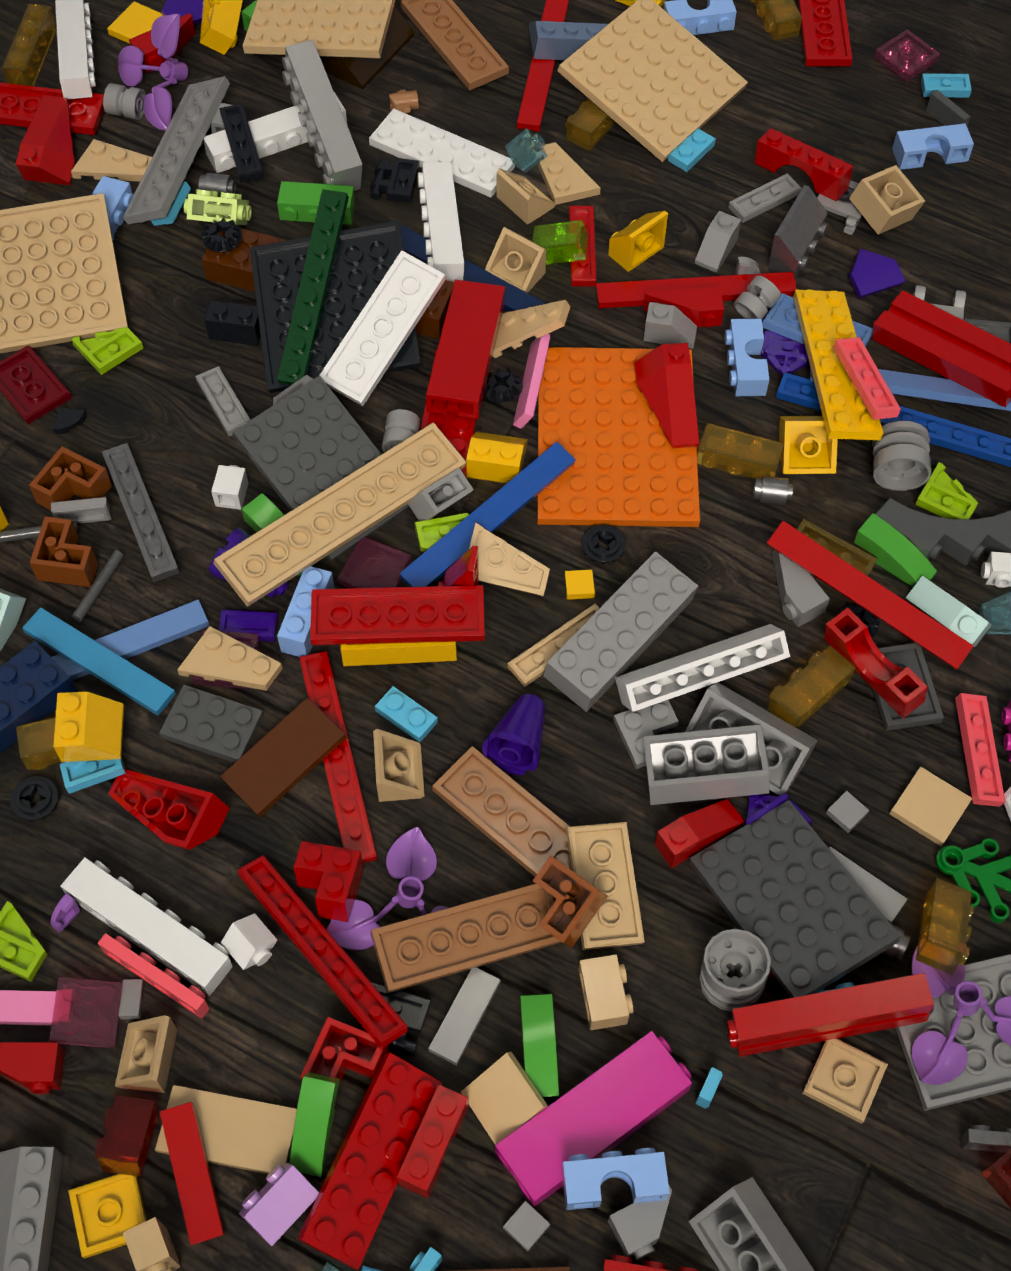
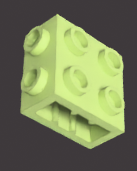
[184,189,252,225]

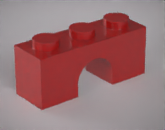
[397,1084,469,1199]

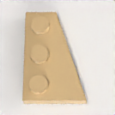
[71,139,152,182]
[533,142,601,205]
[493,300,571,358]
[469,523,550,596]
[177,626,283,691]

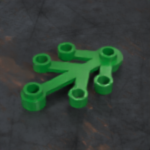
[936,838,1011,923]

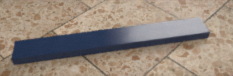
[390,220,547,312]

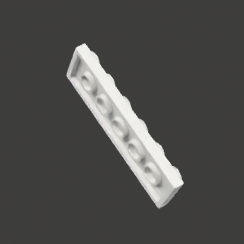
[369,109,515,198]
[320,250,446,406]

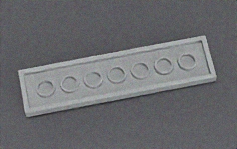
[122,76,230,224]

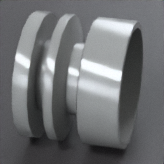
[872,421,931,491]
[699,929,771,1011]

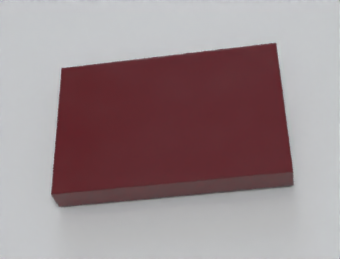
[0,346,72,424]

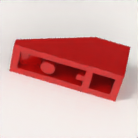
[129,13,195,73]
[643,286,724,327]
[438,546,479,586]
[655,799,745,869]
[0,1042,65,1094]

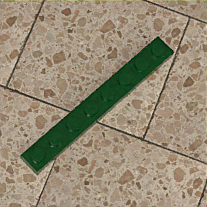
[277,189,349,385]

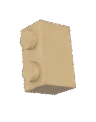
[578,954,633,1030]
[123,1217,181,1271]

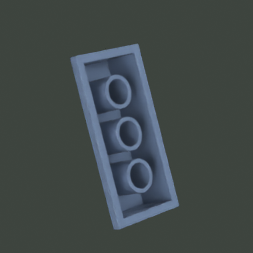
[529,21,608,60]

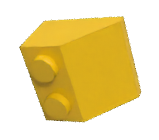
[608,211,668,272]
[779,416,838,474]
[466,432,528,483]
[53,692,124,762]

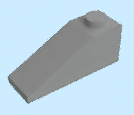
[772,550,830,627]

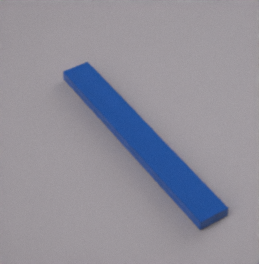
[399,442,576,587]

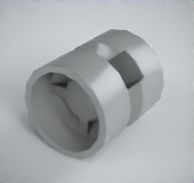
[103,83,146,120]
[733,275,781,319]
[382,409,420,453]

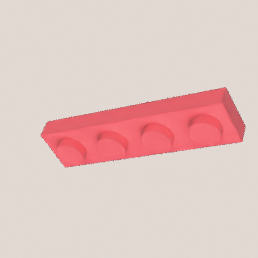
[833,337,901,420]
[955,693,1005,807]
[98,933,209,1019]

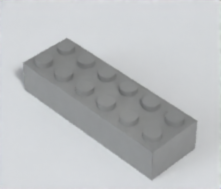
[282,39,363,191]
[543,551,698,712]

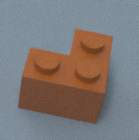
[29,446,112,510]
[30,516,98,587]
[533,855,608,947]

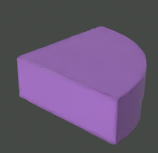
[50,893,81,933]

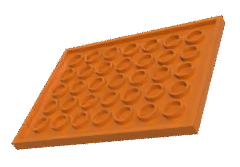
[537,347,700,527]

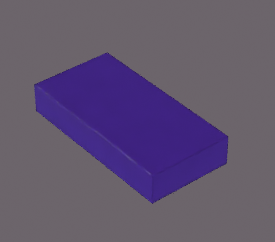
[218,610,278,642]

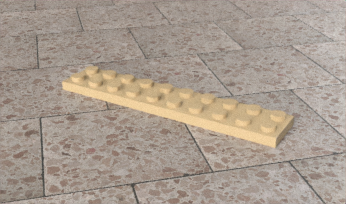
[214,422,467,607]

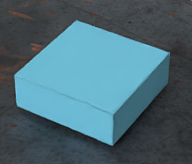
[696,1067,723,1109]

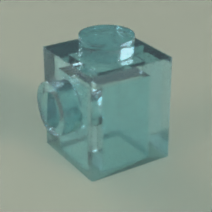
[505,129,547,173]

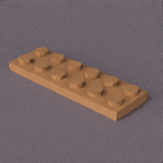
[401,0,509,91]
[432,746,571,877]
[370,884,562,993]

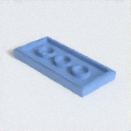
[762,293,873,347]

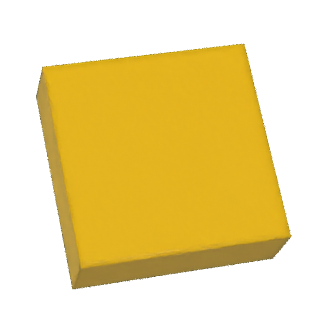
[565,570,595,600]

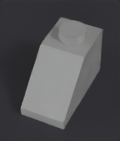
[695,211,741,273]
[643,302,697,349]
[408,468,474,521]
[608,1186,672,1260]

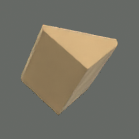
[497,168,556,225]
[485,227,546,293]
[373,729,425,802]
[115,1015,177,1093]

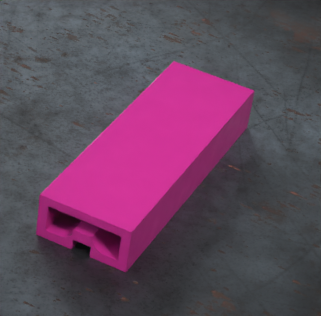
[495,1031,692,1208]

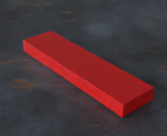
[569,206,596,286]
[160,1102,225,1245]

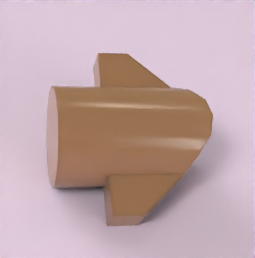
[389,89,419,113]

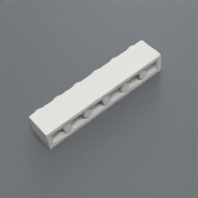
[55,0,96,99]
[203,92,347,173]
[417,162,464,282]
[615,624,790,712]
[60,857,233,997]

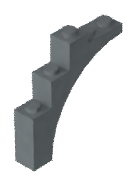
[875,498,1011,566]

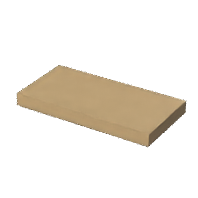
[566,822,645,950]
[155,1085,297,1174]

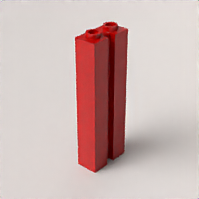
[426,279,505,419]
[872,290,1011,407]
[727,973,934,1057]

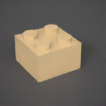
[849,165,925,235]

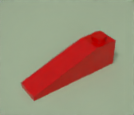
[16,95,76,185]
[634,343,699,448]
[108,769,230,850]

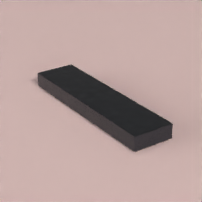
[219,104,264,182]

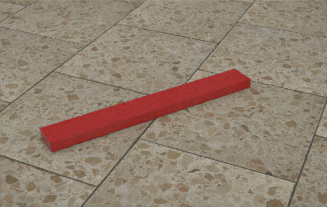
[517,0,569,132]
[596,272,797,308]
[767,521,973,670]
[299,651,377,863]
[238,855,408,1049]

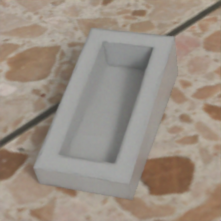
[119,979,144,1020]

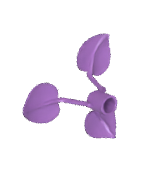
[118,14,188,131]
[326,827,449,951]
[911,940,1011,1085]

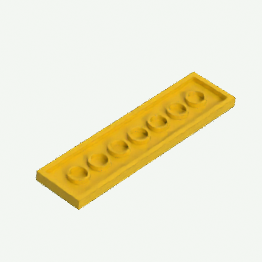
[793,289,883,440]

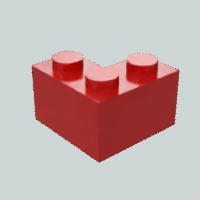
[293,841,364,922]
[300,1017,389,1085]

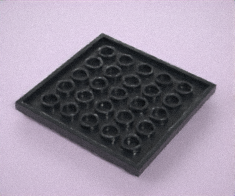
[250,220,422,393]

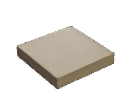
[890,766,972,847]
[802,1039,888,1124]
[461,1052,548,1145]

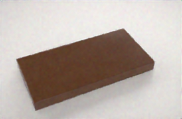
[220,698,347,818]

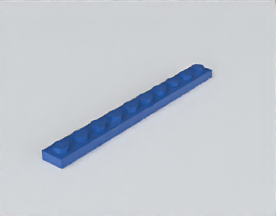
[776,372,1011,467]

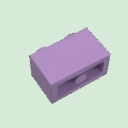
[239,1163,319,1246]

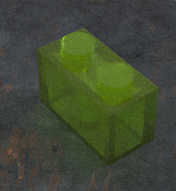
[533,220,588,265]

